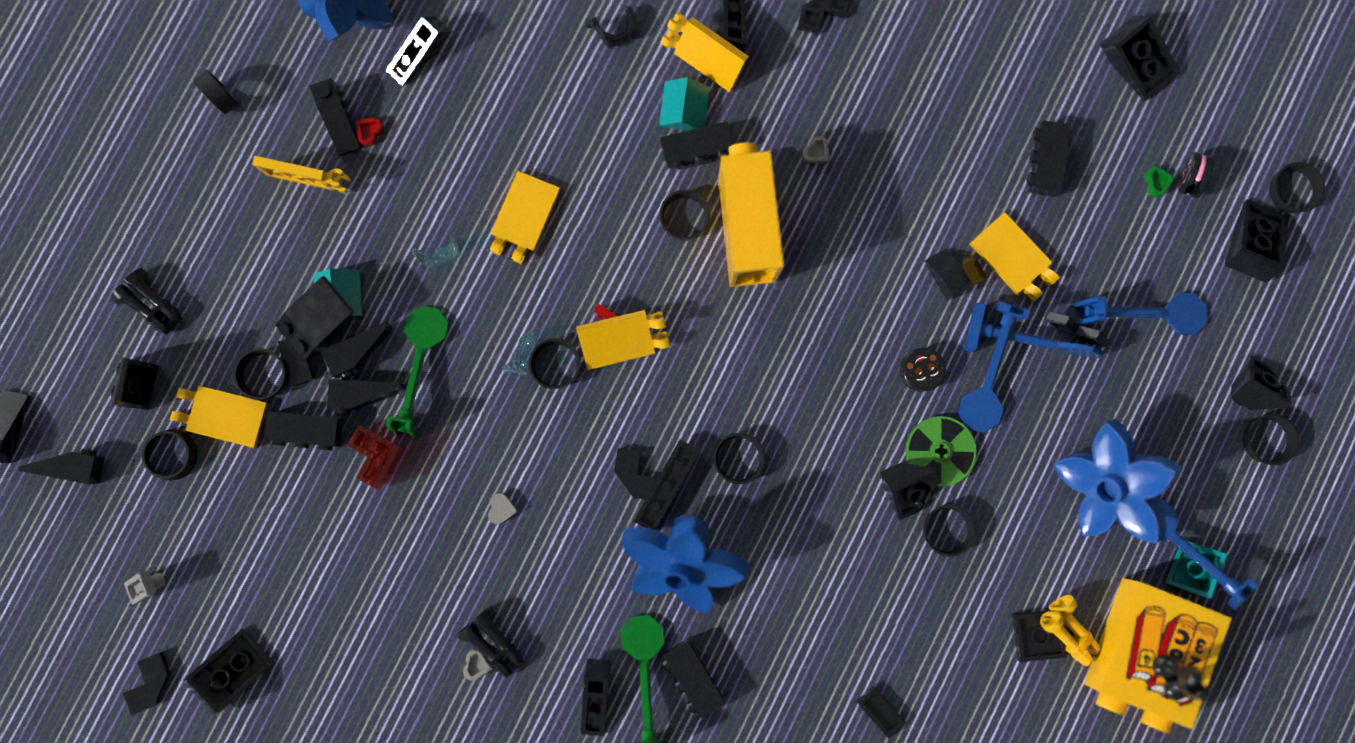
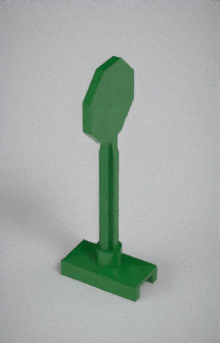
[386,306,449,439]
[621,615,664,743]

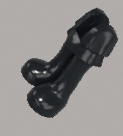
[111,268,182,335]
[456,606,524,678]
[1152,654,1211,701]

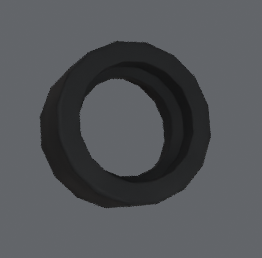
[193,70,239,115]

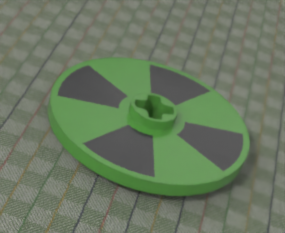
[905,416,976,486]

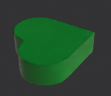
[1145,167,1175,198]

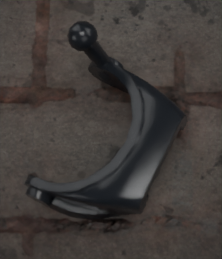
[586,6,636,49]

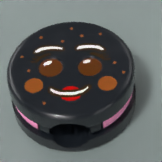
[1178,152,1214,198]
[900,348,946,392]

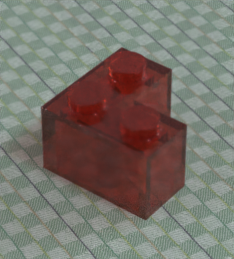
[347,425,406,489]

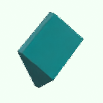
[659,77,710,131]
[313,268,363,317]
[1165,541,1229,600]

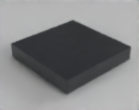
[1012,610,1067,662]

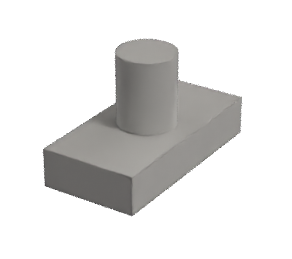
[124,570,165,605]

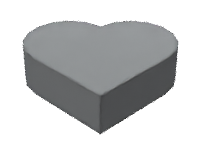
[802,135,830,164]
[488,493,518,524]
[463,648,494,680]

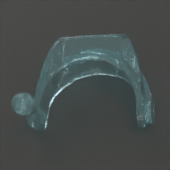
[412,236,461,269]
[502,331,539,376]

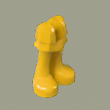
[1040,595,1100,666]

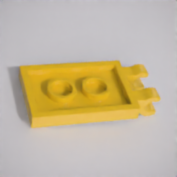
[661,12,749,92]
[252,156,351,193]
[490,171,560,264]
[969,212,1060,302]
[576,310,670,370]
[170,386,269,448]

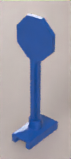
[1074,293,1207,335]
[958,300,1030,433]
[964,303,1103,358]
[1156,499,1258,612]

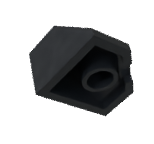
[924,249,987,300]
[1231,355,1291,410]
[880,463,938,521]

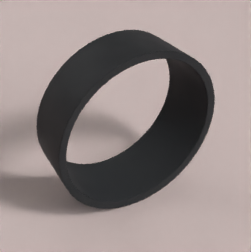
[1269,162,1325,213]
[659,189,710,240]
[529,338,580,389]
[233,348,287,400]
[1243,414,1299,466]
[142,429,198,481]
[713,433,765,484]
[923,504,976,557]

